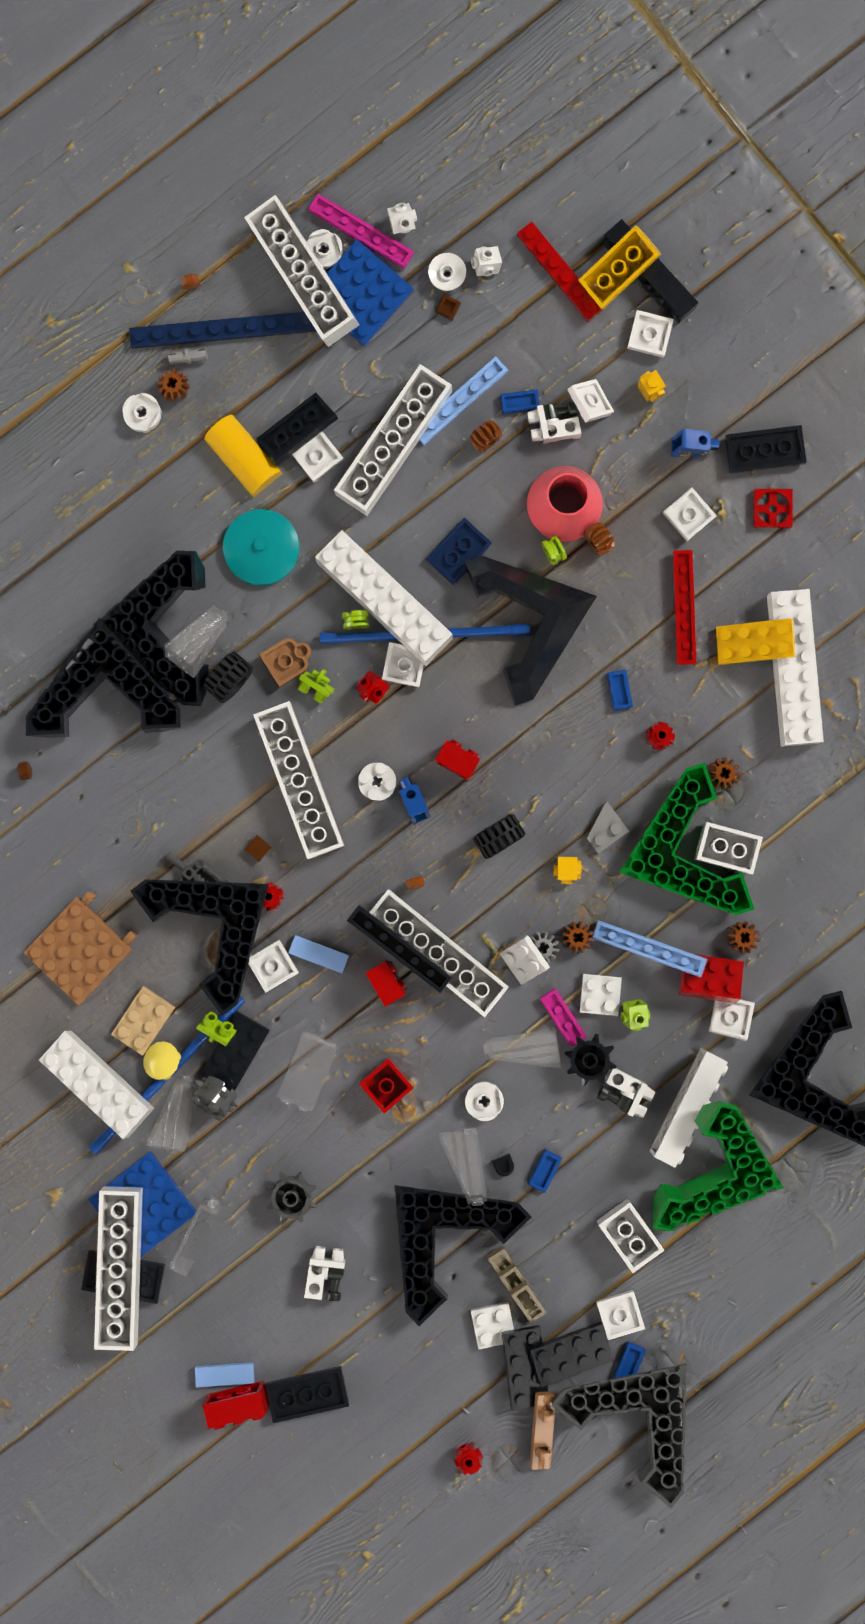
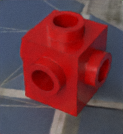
[355,670,390,704]
[646,722,675,750]
[263,882,284,911]
[454,1442,483,1475]

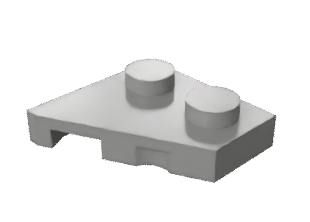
[586,802,629,854]

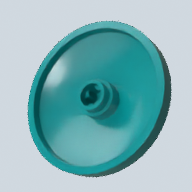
[223,509,300,586]

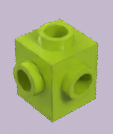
[621,999,650,1031]

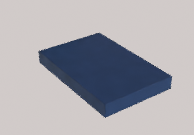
[426,518,492,586]

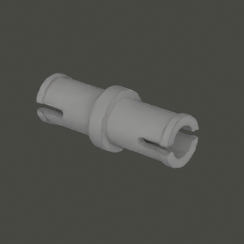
[168,347,208,365]

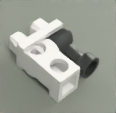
[527,401,581,444]
[597,1068,655,1117]
[304,1246,346,1301]

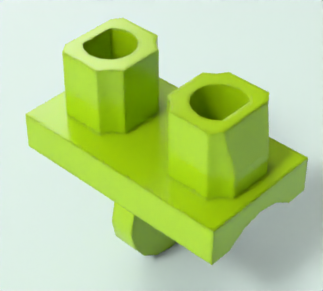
[298,669,335,703]
[196,1012,237,1046]

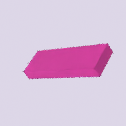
[539,988,587,1047]

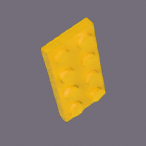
[716,618,796,665]

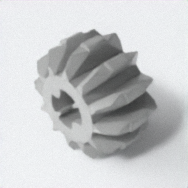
[530,931,559,963]

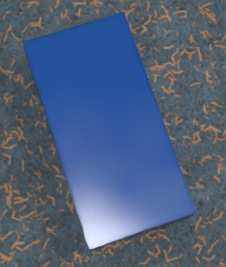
[500,389,540,415]
[607,670,633,711]
[528,1149,562,1193]
[613,1341,646,1378]

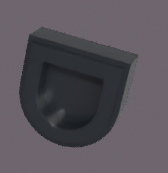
[492,1153,514,1176]

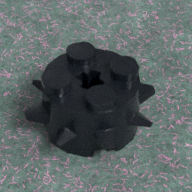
[564,1034,617,1086]

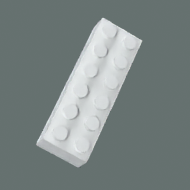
[39,1031,154,1139]
[650,1048,728,1167]

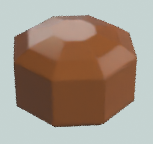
[181,274,200,290]
[406,876,425,890]

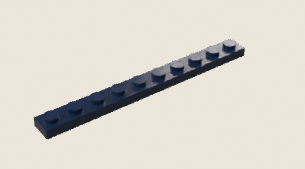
[129,312,317,349]

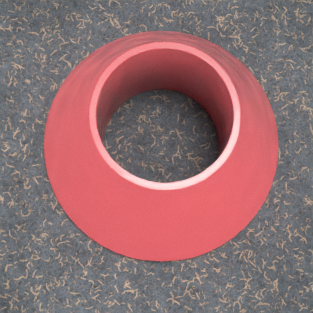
[527,466,603,542]

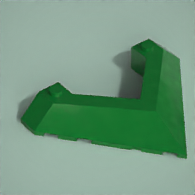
[619,762,755,915]
[651,1101,784,1232]

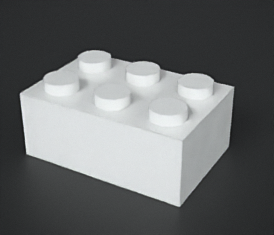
[693,822,763,875]
[597,1198,664,1273]

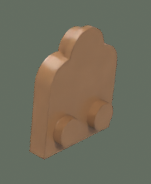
[259,638,311,688]

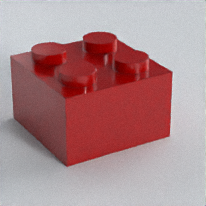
[435,739,480,781]
[365,960,407,1007]
[359,1057,414,1114]

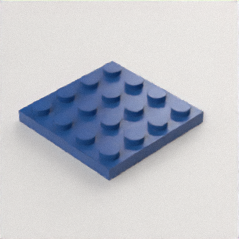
[327,240,414,347]
[89,1151,197,1257]

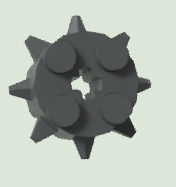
[191,1076,238,1121]
[266,1172,317,1223]

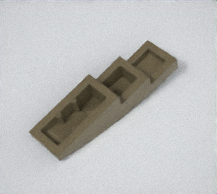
[487,1245,547,1323]

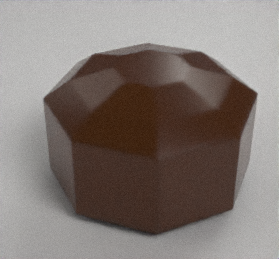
[18,762,32,781]

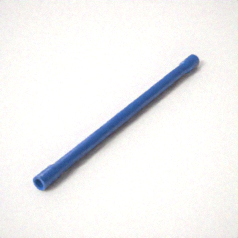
[320,624,530,644]
[89,996,246,1155]

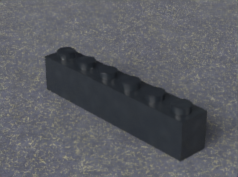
[603,219,699,323]
[347,905,452,993]

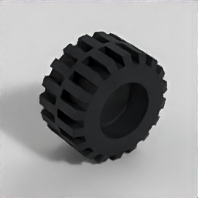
[203,651,253,703]
[473,814,526,859]

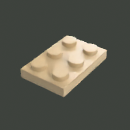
[111,986,176,1056]

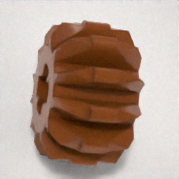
[157,369,190,402]
[469,420,503,452]
[585,522,615,556]
[708,757,741,790]
[561,921,594,954]
[727,921,760,954]

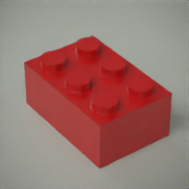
[679,954,744,1003]
[203,1380,269,1430]

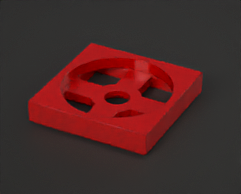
[753,489,793,528]

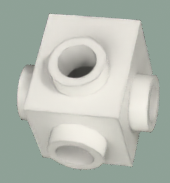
[387,203,417,234]
[471,246,502,276]

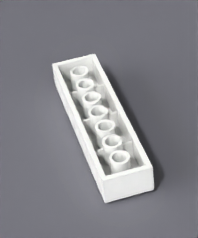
[244,195,360,347]
[334,364,452,516]
[315,530,453,666]
[767,589,824,747]
[253,701,345,860]
[370,889,509,1017]
[94,1186,143,1351]

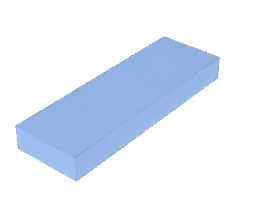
[288,935,349,973]
[195,1362,255,1388]

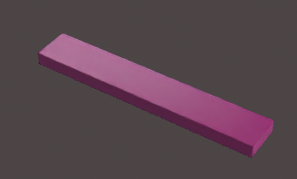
[308,193,414,269]

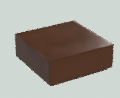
[436,294,461,321]
[244,835,272,862]

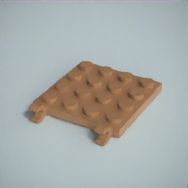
[23,891,138,1006]

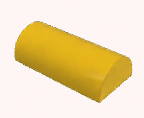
[579,225,661,309]
[204,415,283,498]

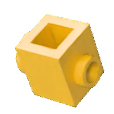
[637,370,666,402]
[553,857,582,884]

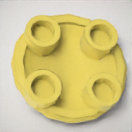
[143,1041,181,1080]

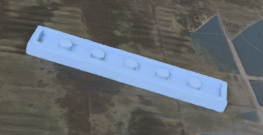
[419,356,508,446]
[592,920,708,977]

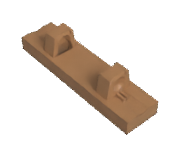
[529,1391,556,1470]

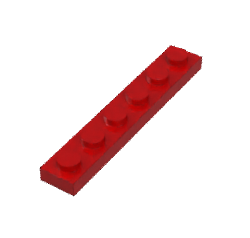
[517,221,603,322]
[672,550,697,665]

